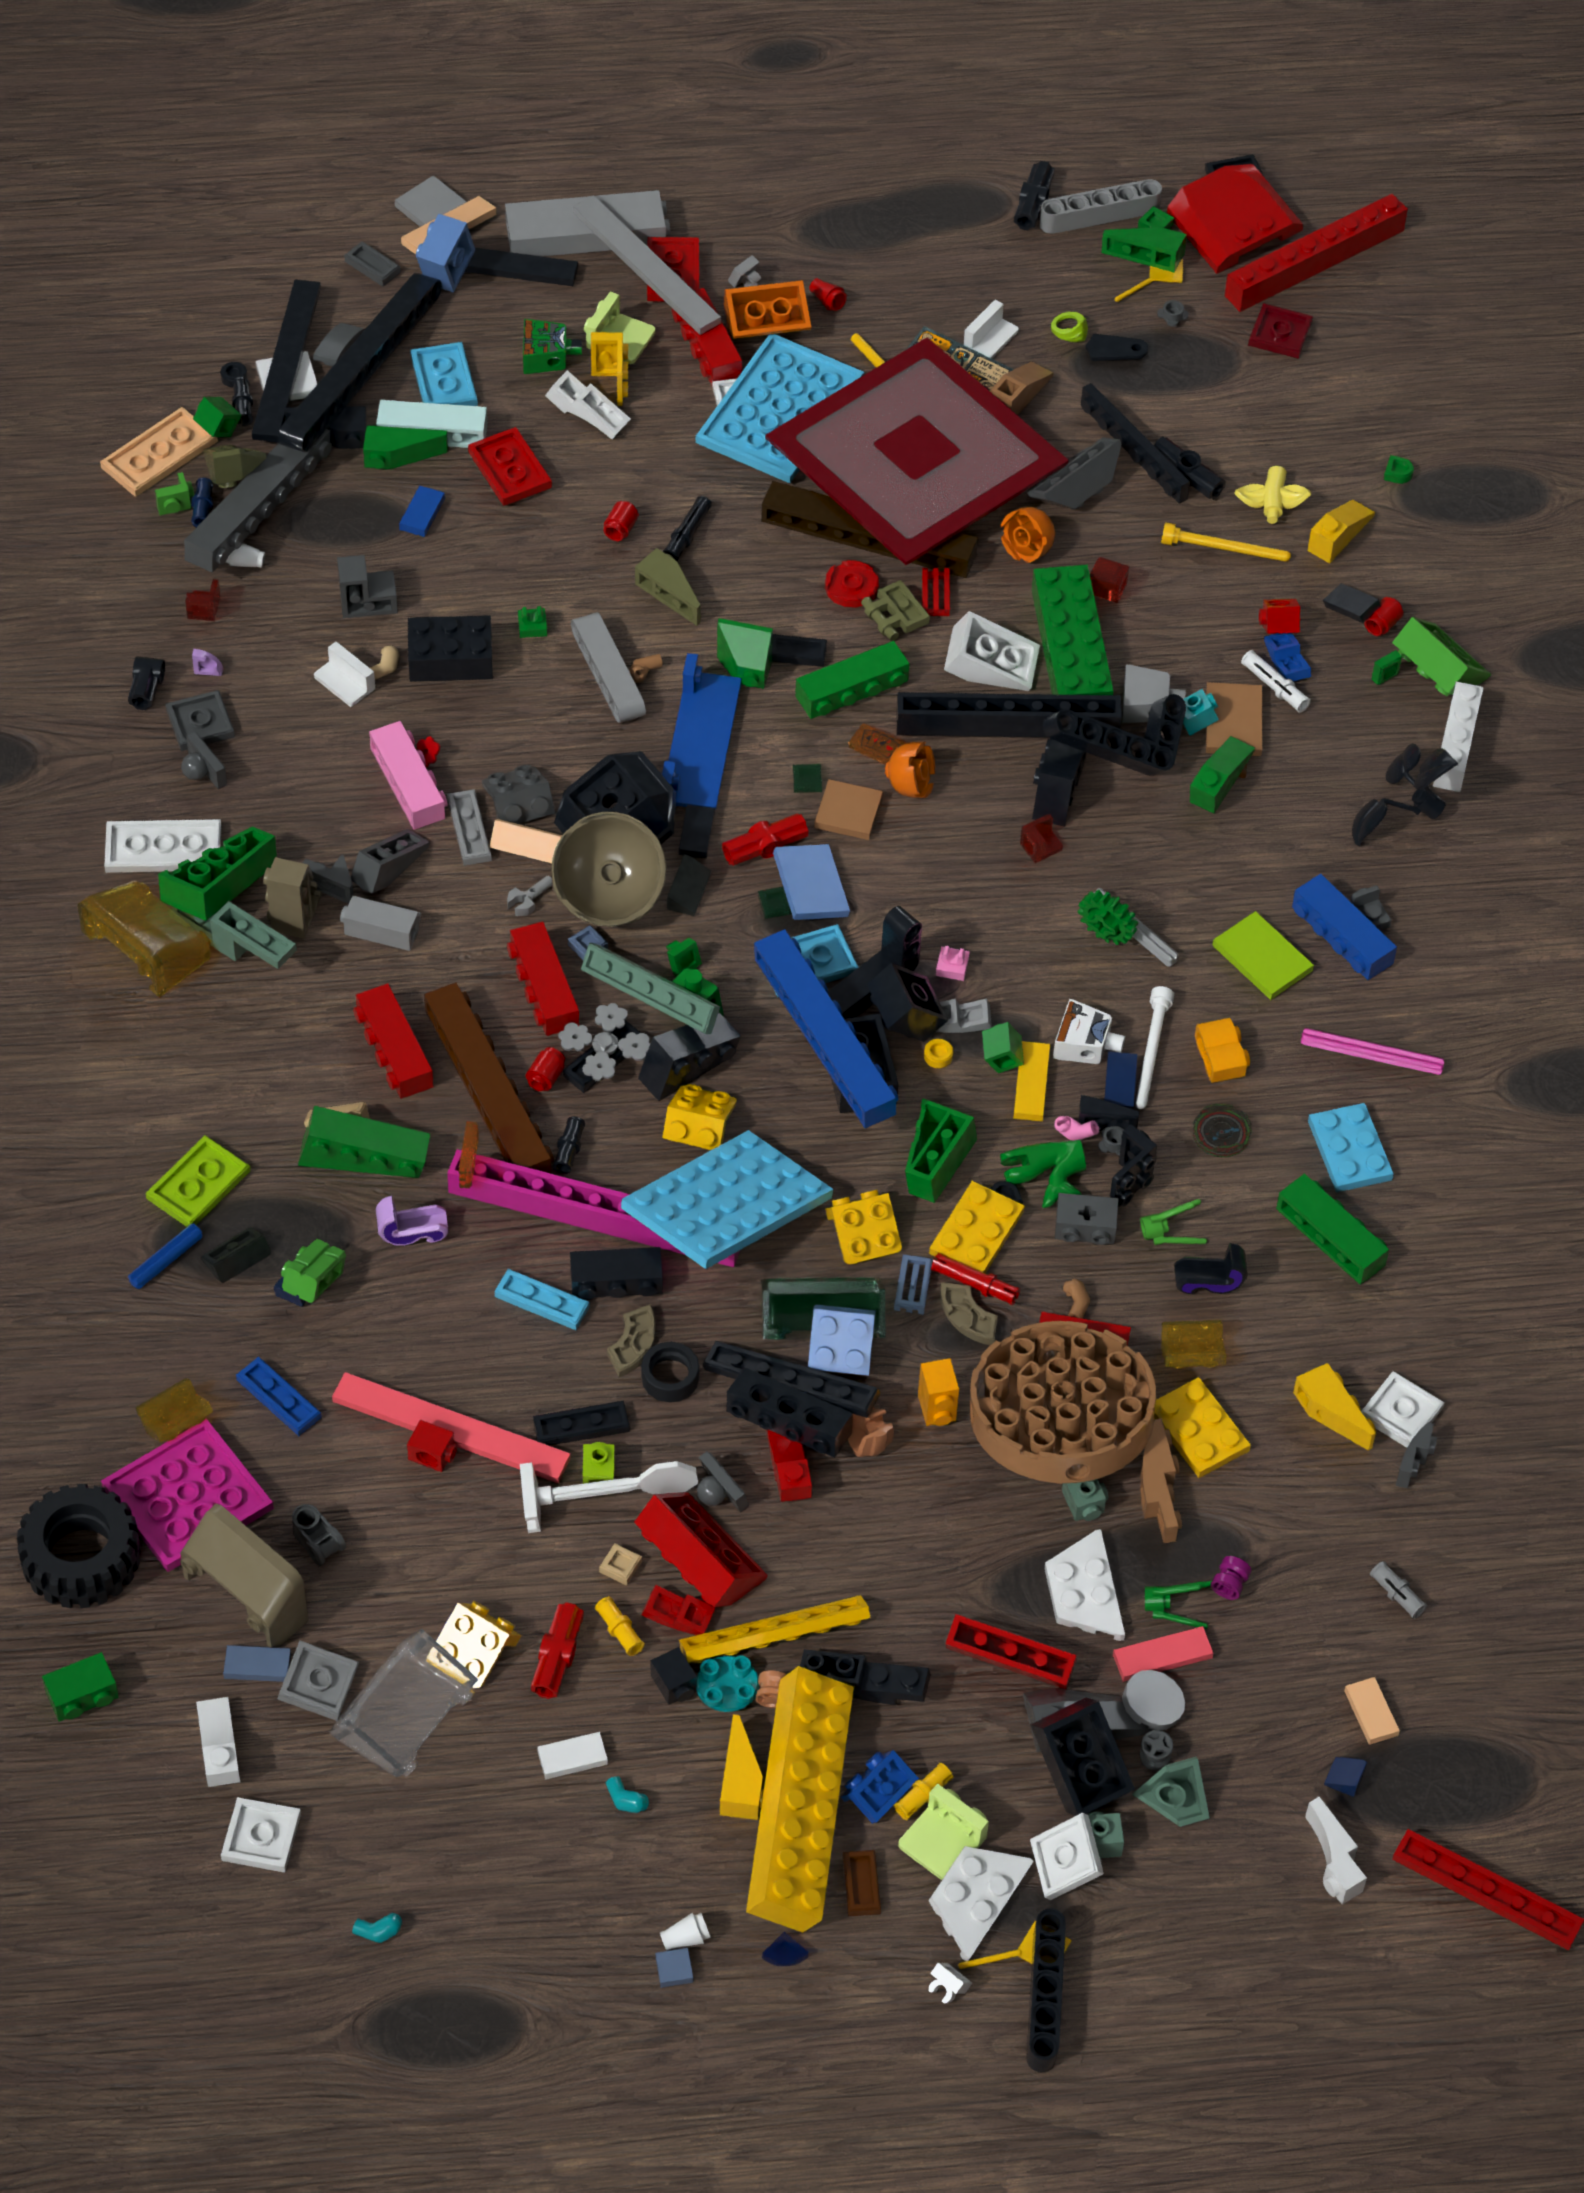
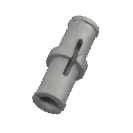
[1370,1561,1428,1619]

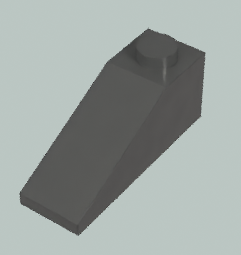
[351,829,430,894]

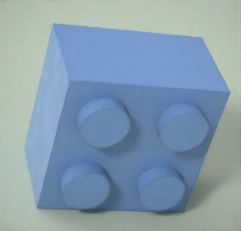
[416,213,475,293]
[808,1305,876,1376]

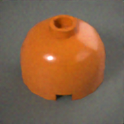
[1001,507,1055,563]
[885,742,935,798]

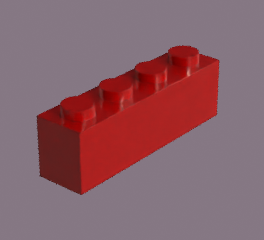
[672,288,742,385]
[507,921,579,1036]
[353,983,434,1099]
[945,1614,1077,1690]

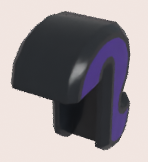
[1174,1243,1248,1294]

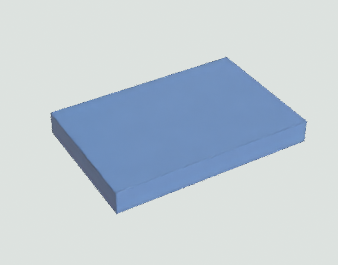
[773,844,850,920]

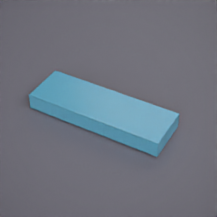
[494,1269,589,1330]

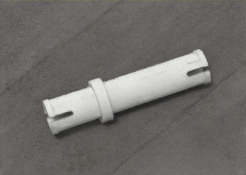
[1241,650,1311,713]

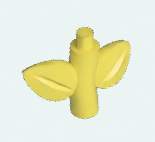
[1234,466,1311,524]

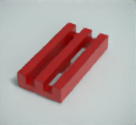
[922,568,950,616]

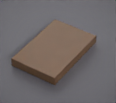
[1206,682,1262,756]

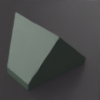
[1132,1757,1210,1827]

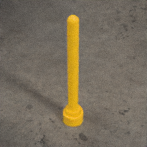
[1161,522,1291,562]

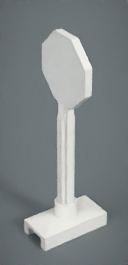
[520,1461,698,1533]

